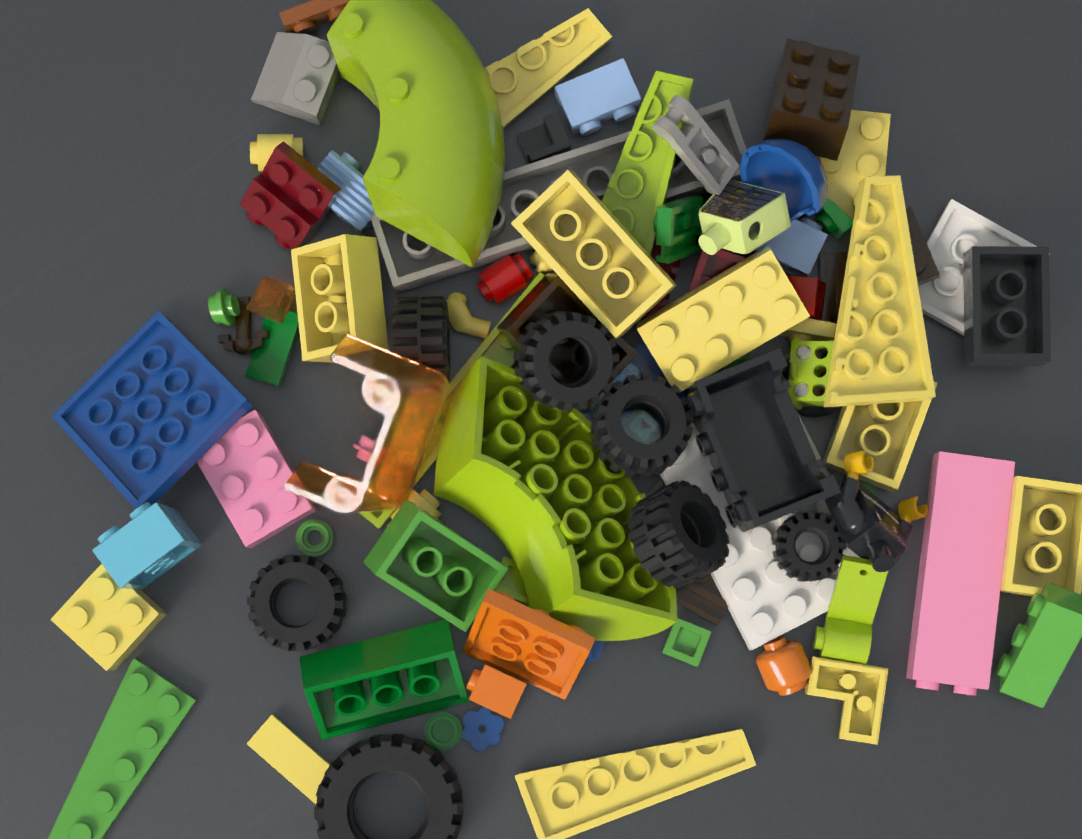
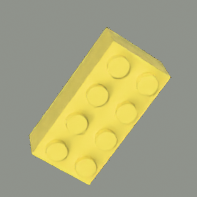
[511,170,677,338]
[637,246,810,393]

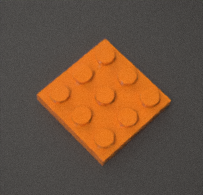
[462,589,596,700]

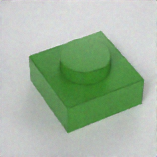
[661,618,711,667]

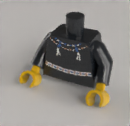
[825,451,928,572]

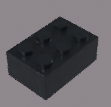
[963,246,1051,367]

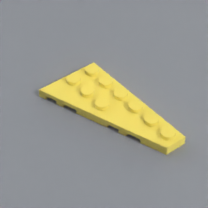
[824,175,936,407]

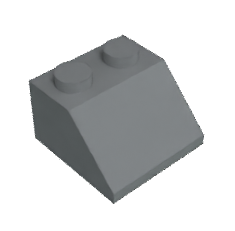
[251,32,340,126]

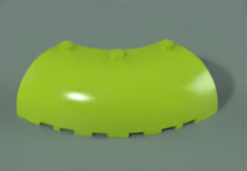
[326,0,506,268]
[434,356,678,641]

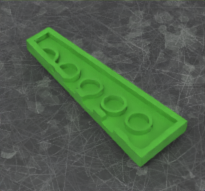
[48,658,198,839]

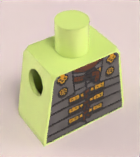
[698,180,791,255]

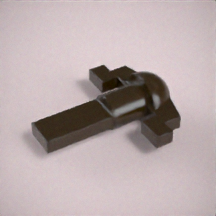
[218,296,269,355]

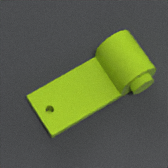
[813,555,889,665]

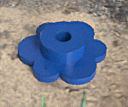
[462,707,504,752]

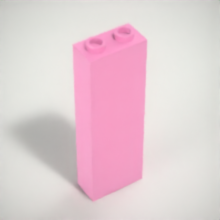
[906,451,1015,696]

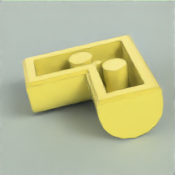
[805,656,889,745]

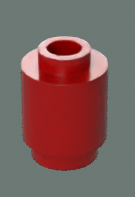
[476,252,534,305]

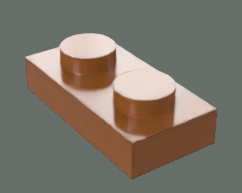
[279,0,349,34]

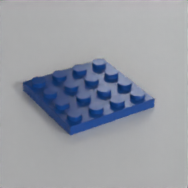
[51,310,253,509]

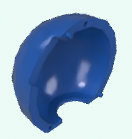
[740,139,827,223]

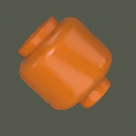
[756,636,811,696]

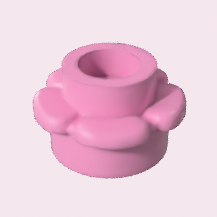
[353,434,389,466]

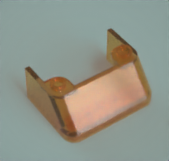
[284,334,450,513]

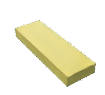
[247,714,330,804]

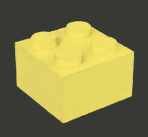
[50,564,167,671]

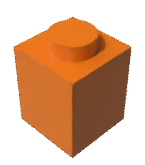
[466,664,527,719]

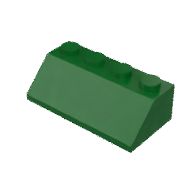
[299,619,469,740]

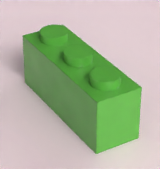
[996,582,1082,708]

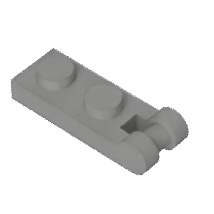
[652,95,740,195]

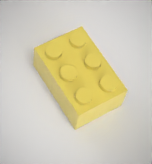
[291,234,389,363]
[822,382,938,493]
[1000,476,1082,596]

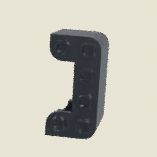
[685,348,841,532]

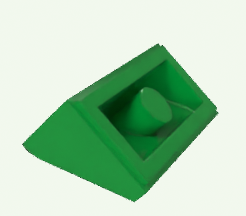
[245,306,300,388]

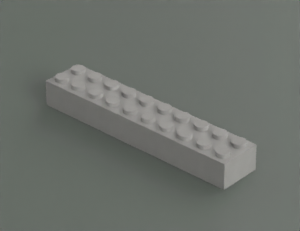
[370,99,747,294]

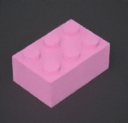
[197,410,317,549]

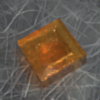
[246,276,296,324]

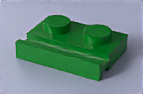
[653,195,703,264]

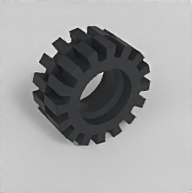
[772,511,847,582]

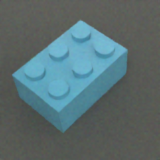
[92,502,202,590]

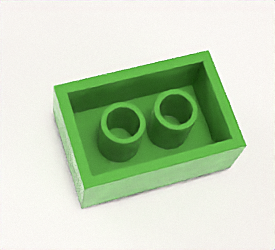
[363,499,509,632]

